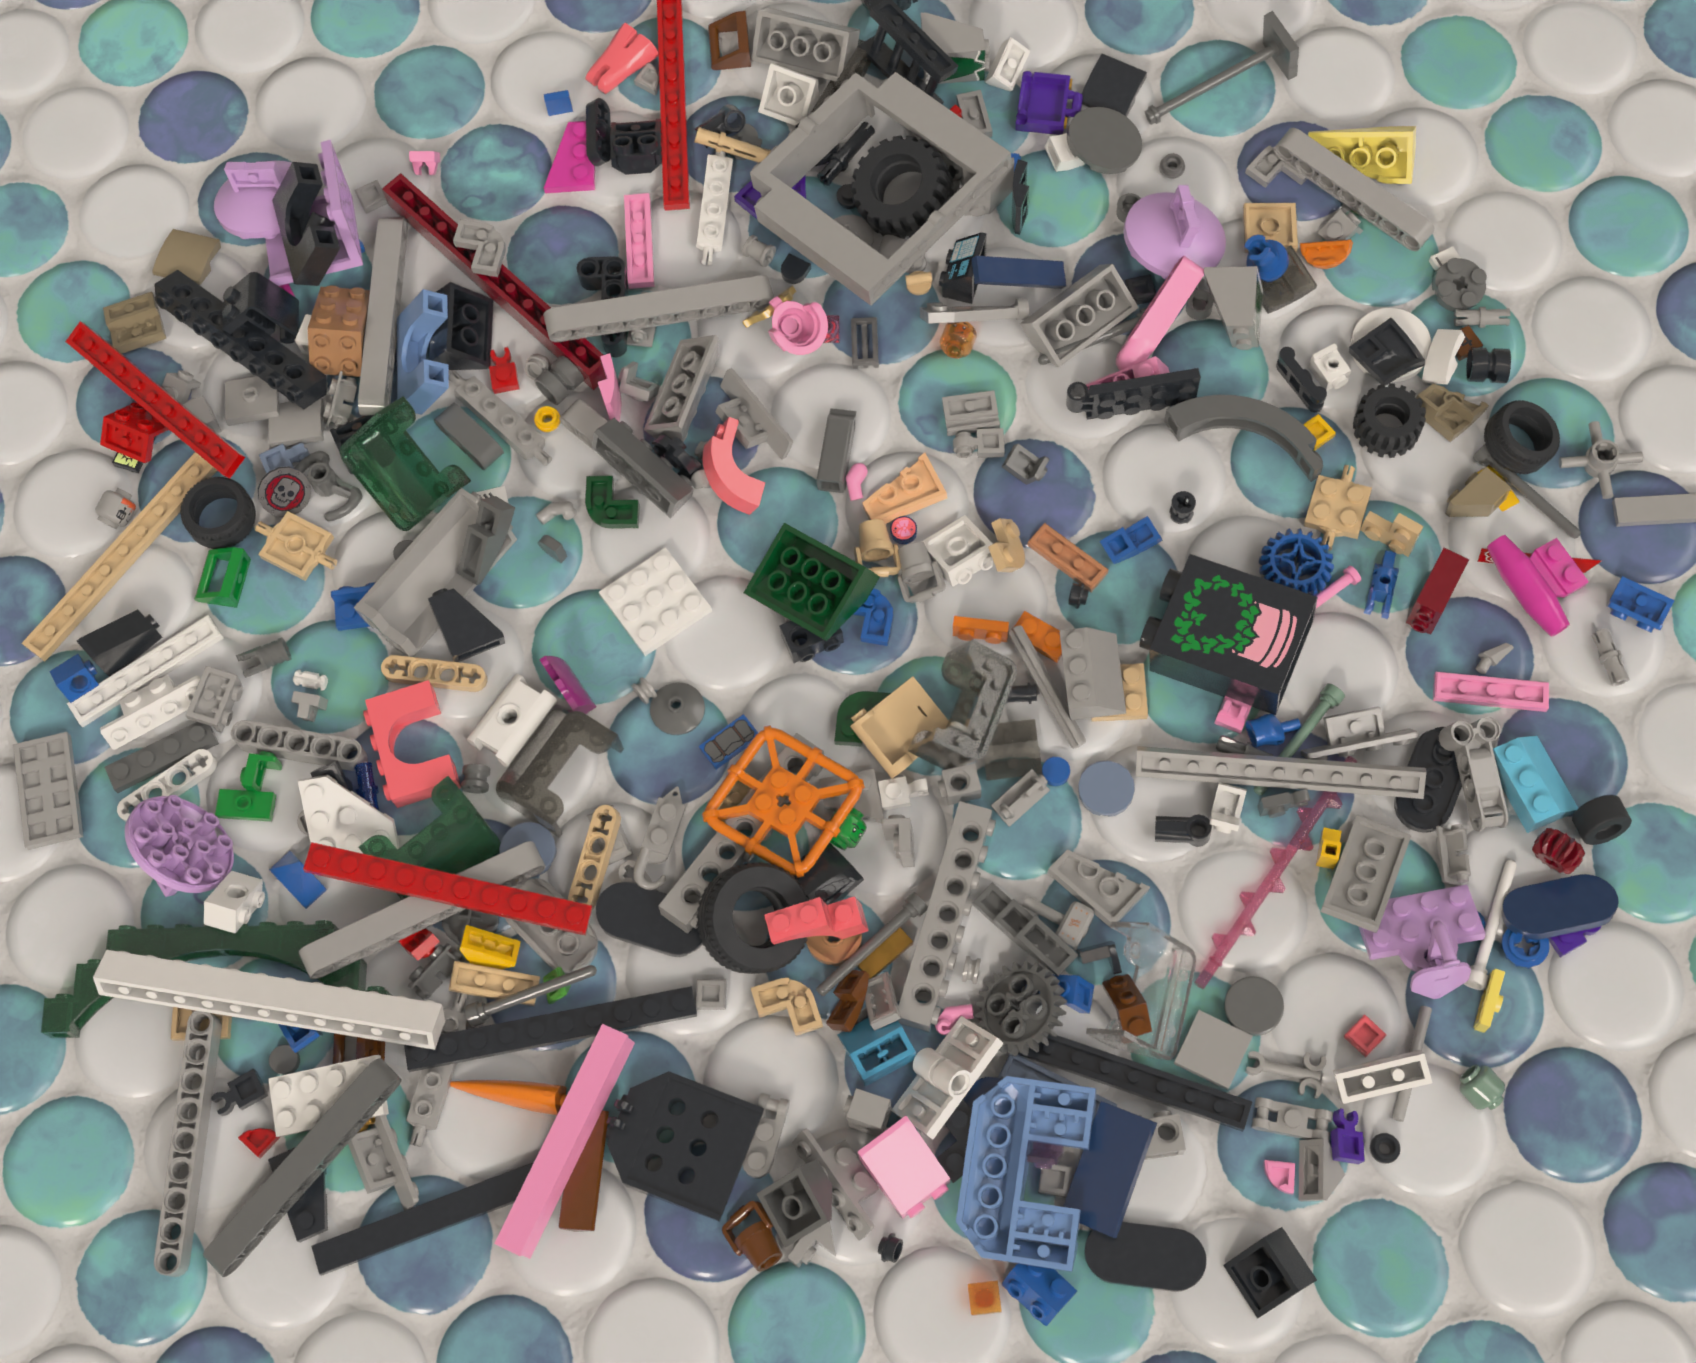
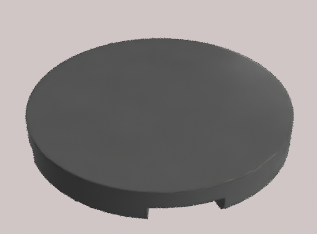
[1067,107,1142,174]

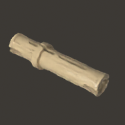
[694,127,771,163]

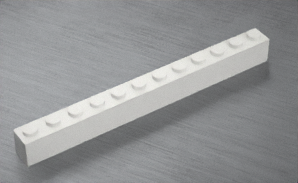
[93,950,445,1050]

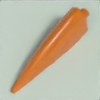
[450,1080,567,1115]

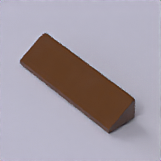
[559,1110,609,1232]

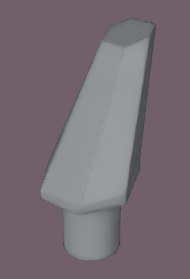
[1475,643,1514,674]

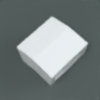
[1044,133,1085,172]

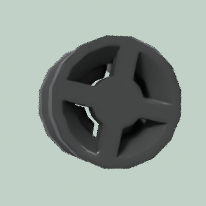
[461,764,491,794]

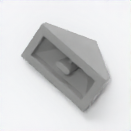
[1299,1138,1345,1202]

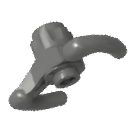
[295,451,363,521]

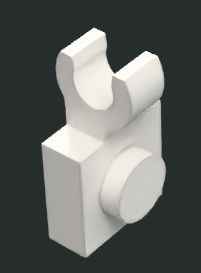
[878,776,929,811]

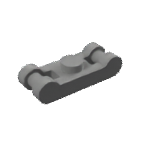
[1251,1097,1333,1142]

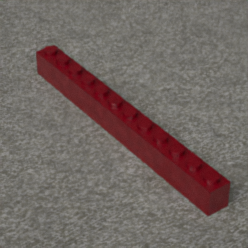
[382,173,607,391]

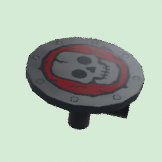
[258,466,311,517]

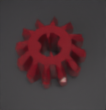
[1532,828,1585,874]

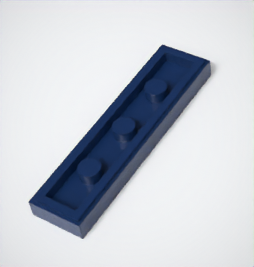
[972,256,1066,289]

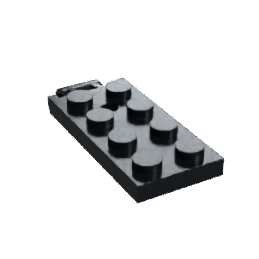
[1066,368,1201,420]

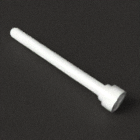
[1464,860,1517,990]

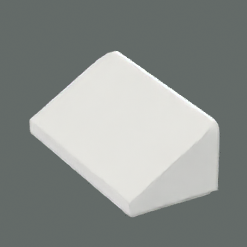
[985,37,1030,92]

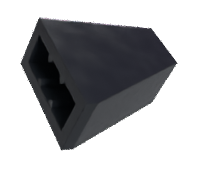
[428,588,505,662]
[77,609,163,677]

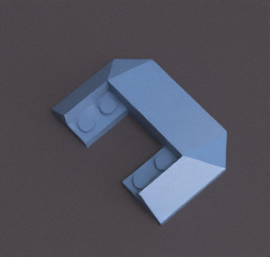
[956,1076,1096,1272]

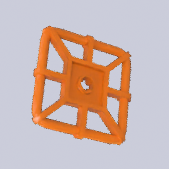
[702,725,865,878]

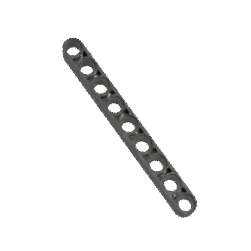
[203,1058,402,1277]

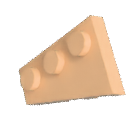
[862,452,947,524]

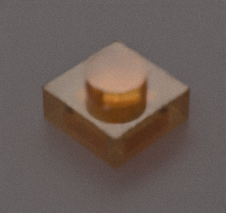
[968,1280,1002,1316]

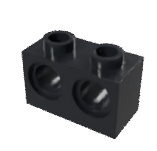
[779,621,844,663]

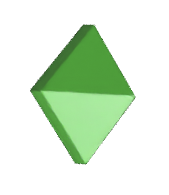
[543,967,571,1004]

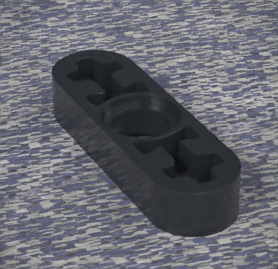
[586,98,611,167]

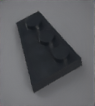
[268,1147,328,1243]

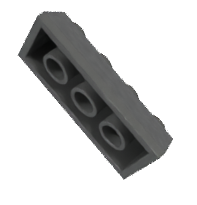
[591,418,694,519]

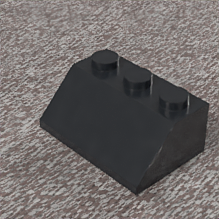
[429,282,494,370]

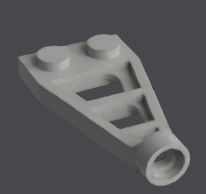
[920,298,1029,323]

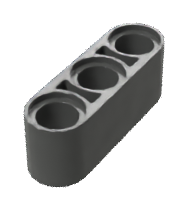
[434,403,504,470]

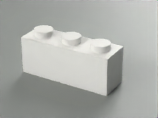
[1333,1050,1432,1104]

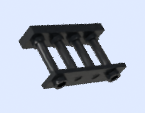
[858,0,958,105]

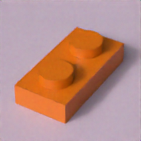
[1014,611,1062,663]
[953,616,1009,644]

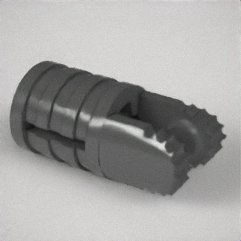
[236,637,292,678]

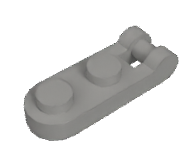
[743,1093,790,1178]

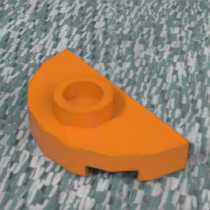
[1300,240,1353,269]

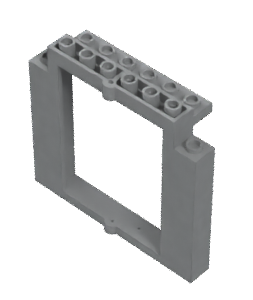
[750,72,1012,306]

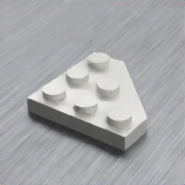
[298,775,400,854]

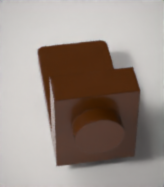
[1102,974,1152,1040]

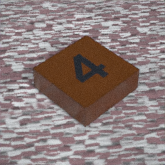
[1455,325,1483,361]

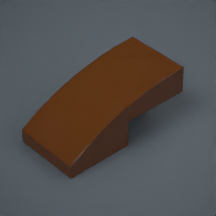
[826,970,869,1032]

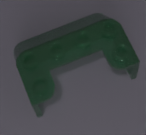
[340,396,471,531]
[358,776,501,900]

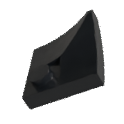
[1349,318,1425,386]

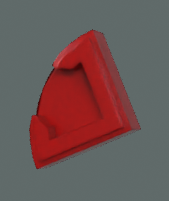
[238,1128,280,1159]

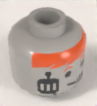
[95,488,136,529]

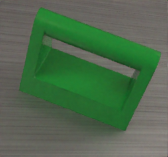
[194,547,251,608]

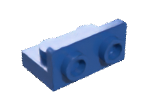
[331,582,376,631]

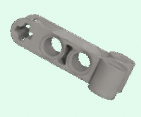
[1439,717,1508,832]

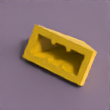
[459,925,521,969]

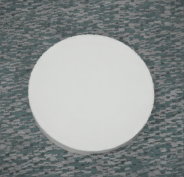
[1350,308,1432,382]

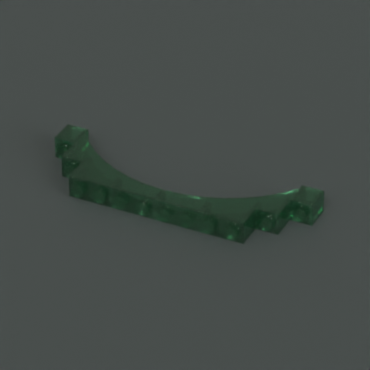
[41,920,393,1038]

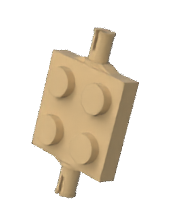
[1304,465,1372,551]
[255,511,337,581]

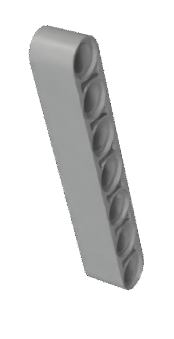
[1274,128,1435,251]

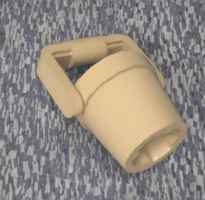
[854,519,901,578]

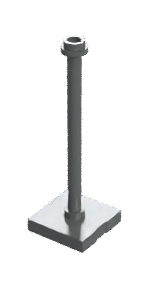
[1145,11,1299,125]

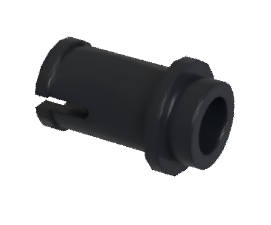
[1003,682,1037,704]

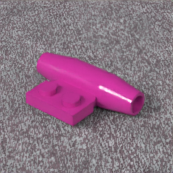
[1487,535,1589,637]

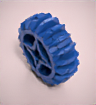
[1258,528,1334,596]

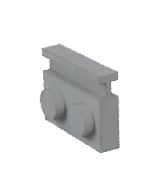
[942,390,1000,436]

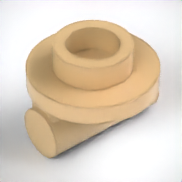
[905,271,932,295]

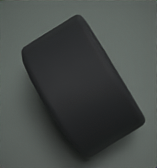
[1572,795,1632,845]

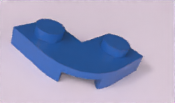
[853,588,893,646]

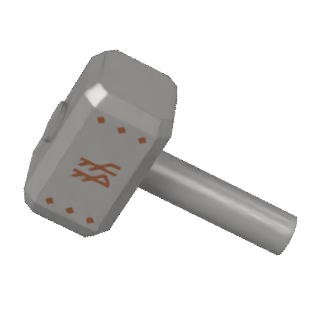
[1022,896,1094,951]

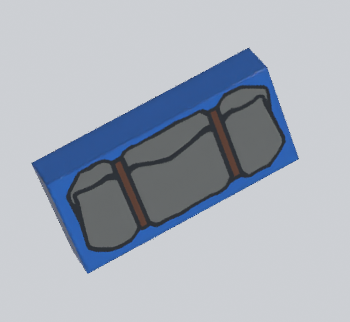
[699,714,758,770]

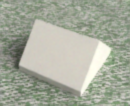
[758,63,820,125]

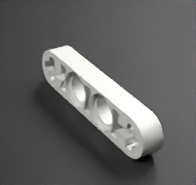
[117,749,217,822]

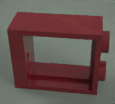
[1406,548,1470,635]

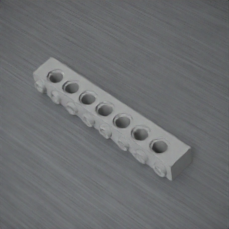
[659,733,824,934]
[898,801,996,1032]

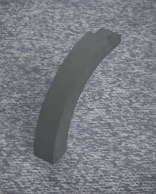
[1164,395,1324,482]

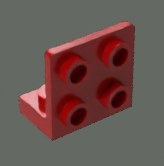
[100,402,169,463]

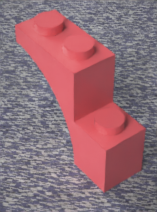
[764,896,869,945]

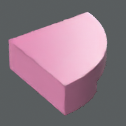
[1264,1160,1295,1195]

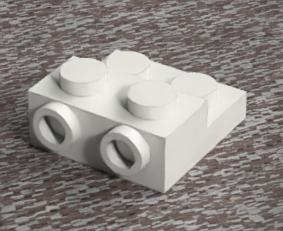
[922,515,994,587]

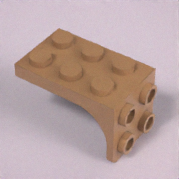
[308,285,370,377]

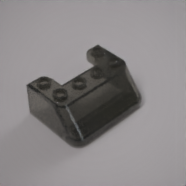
[496,708,624,838]

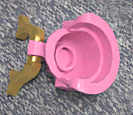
[742,285,828,355]

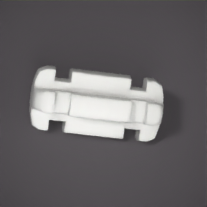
[293,670,328,691]

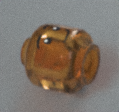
[939,322,977,359]

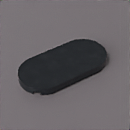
[1394,727,1462,833]
[596,882,703,957]
[1084,1222,1206,1292]

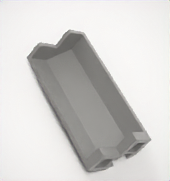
[354,488,517,657]

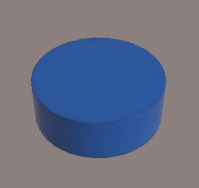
[1042,757,1070,786]

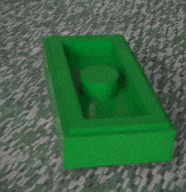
[215,789,276,822]

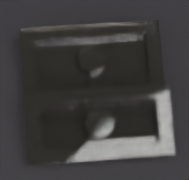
[1261,245,1317,314]
[979,719,1043,781]

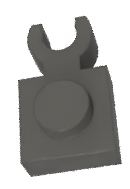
[1257,789,1310,818]

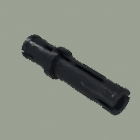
[817,122,875,186]

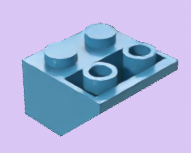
[837,1018,916,1086]

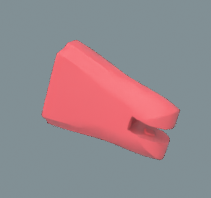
[585,23,658,94]

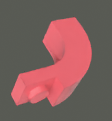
[703,417,765,515]

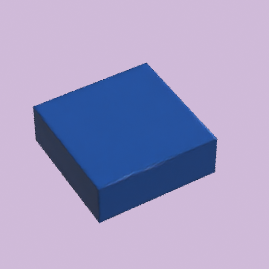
[544,90,573,116]

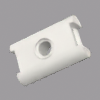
[467,673,557,767]

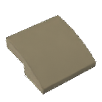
[152,229,221,285]
[103,292,167,354]

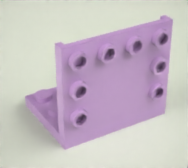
[266,140,363,286]

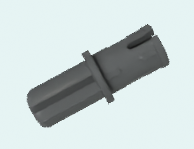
[1216,735,1273,756]

